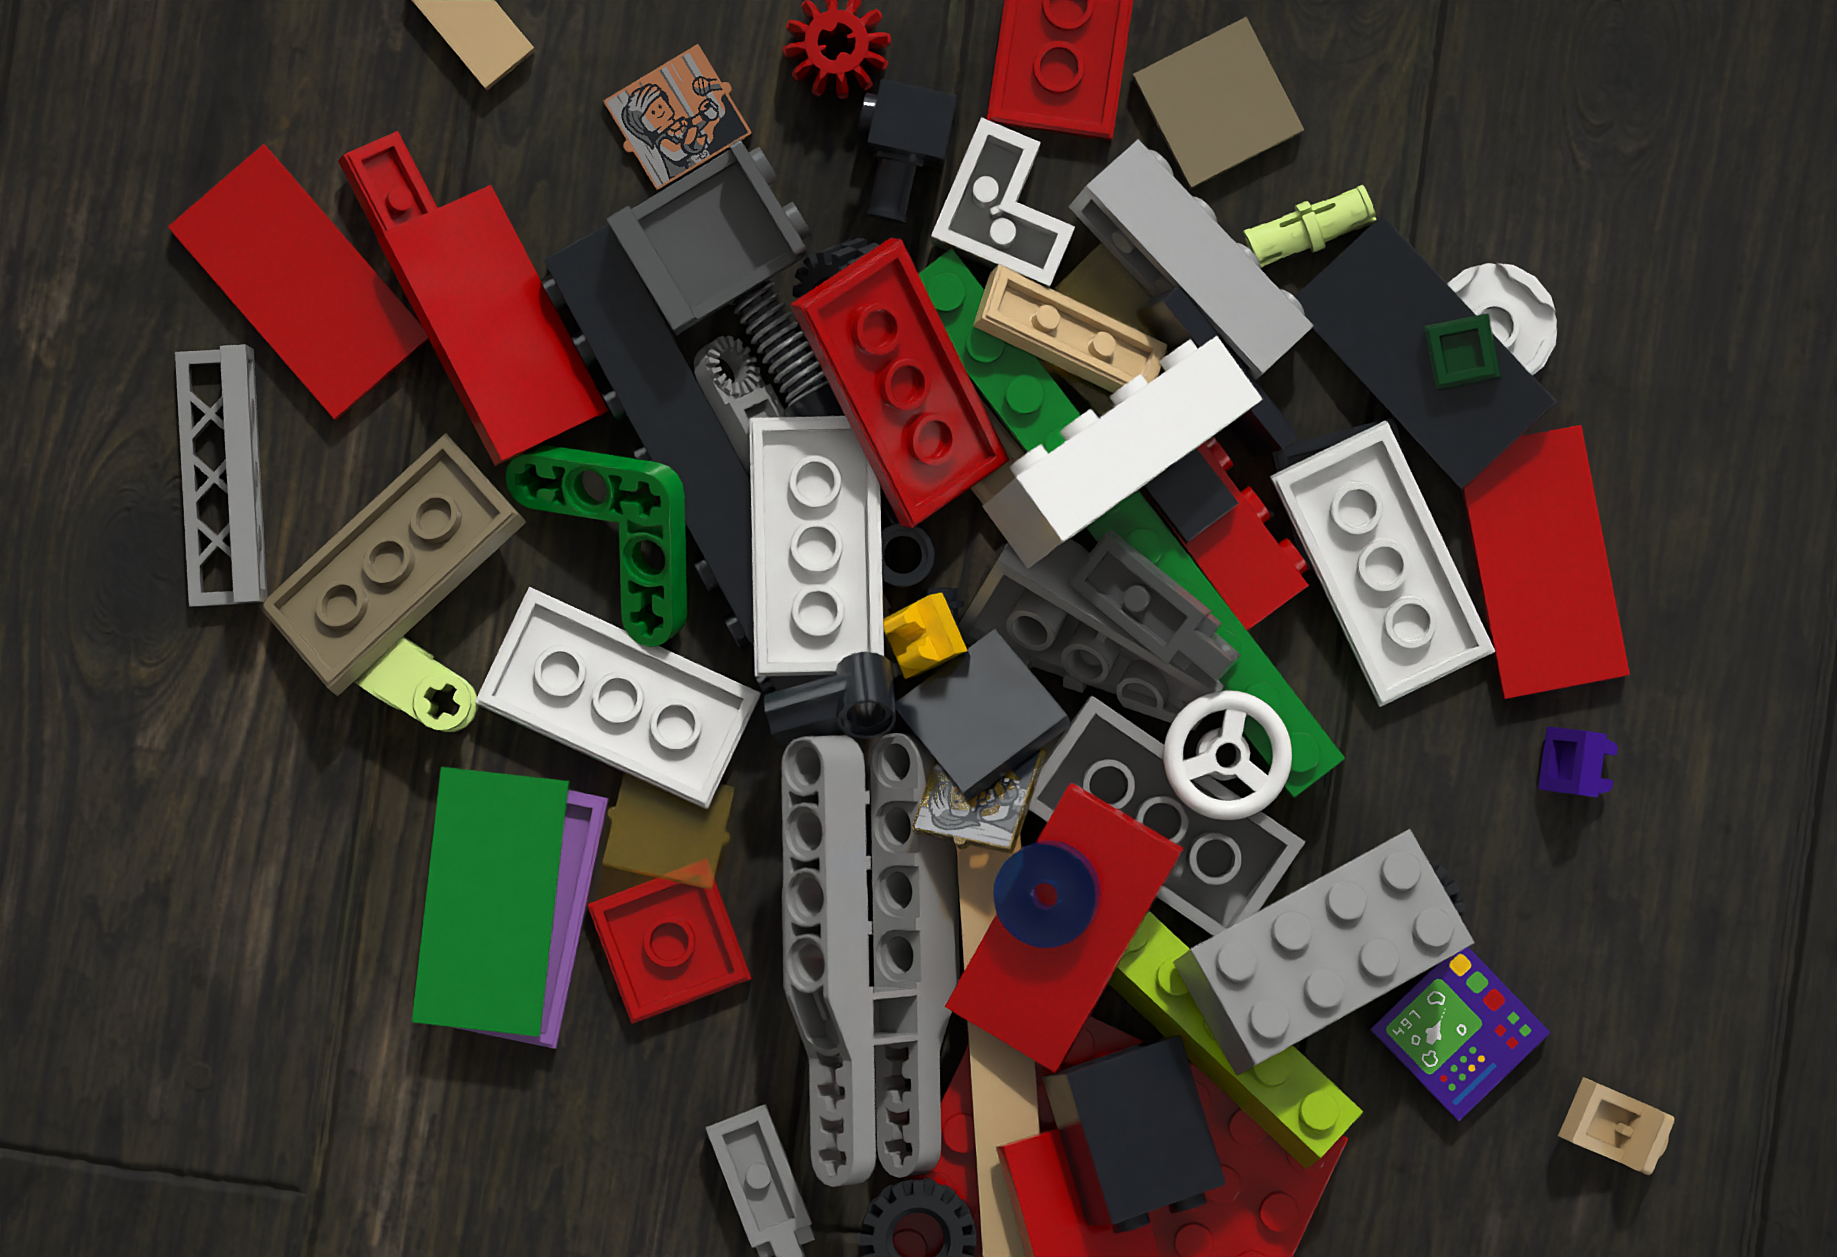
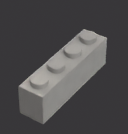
[1069,139,1314,381]

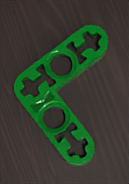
[505,445,687,647]

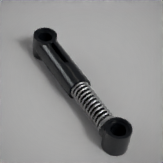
[729,279,935,588]

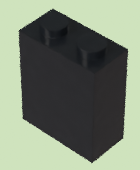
[1042,1035,1226,1234]

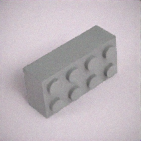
[1022,696,1305,936]
[1173,829,1475,1076]

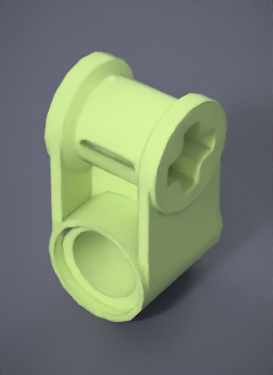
[354,636,478,732]

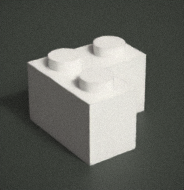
[931,117,1075,288]

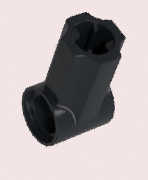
[764,651,896,748]

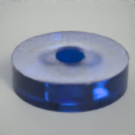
[993,840,1101,948]

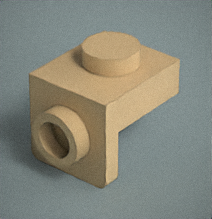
[1558,1077,1674,1175]

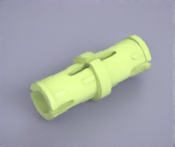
[1243,185,1377,268]

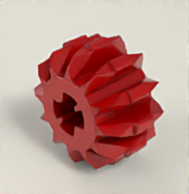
[783,0,891,101]

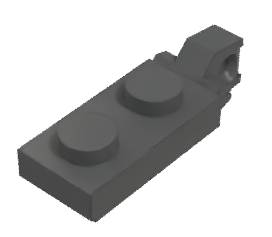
[1068,529,1241,681]

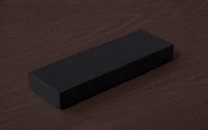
[1136,287,1297,458]

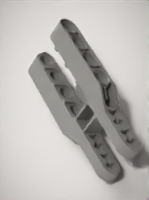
[782,733,960,1187]

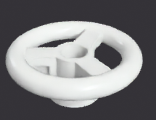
[1163,691,1292,820]

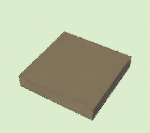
[1132,16,1304,189]

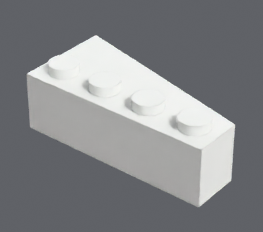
[982,336,1262,569]

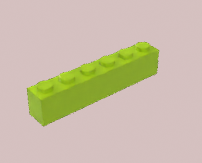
[1108,911,1363,1169]

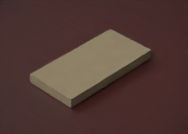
[259,433,526,696]

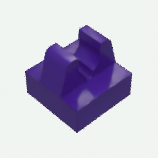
[1538,726,1618,797]

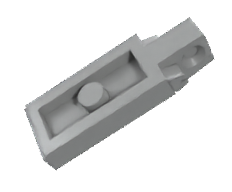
[706,1104,815,1257]

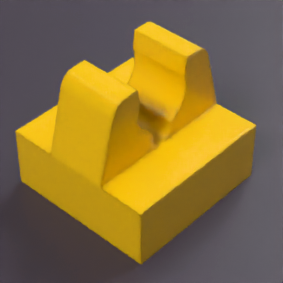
[883,593,968,679]

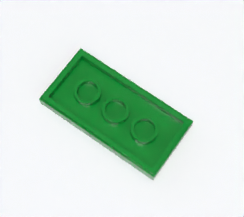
[412,767,570,1037]

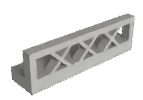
[175,344,268,607]

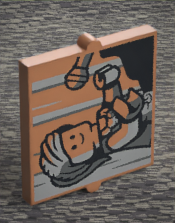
[603,44,753,192]

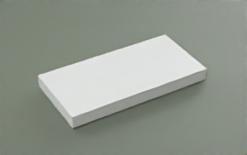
[749,416,884,677]
[1270,421,1495,707]
[475,587,761,810]

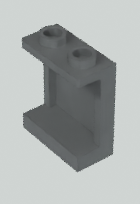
[607,139,812,335]

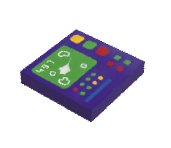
[1368,947,1551,1121]

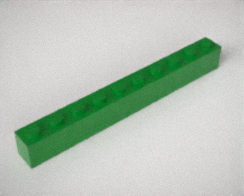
[919,248,1345,798]

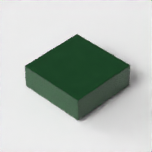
[1424,313,1501,390]

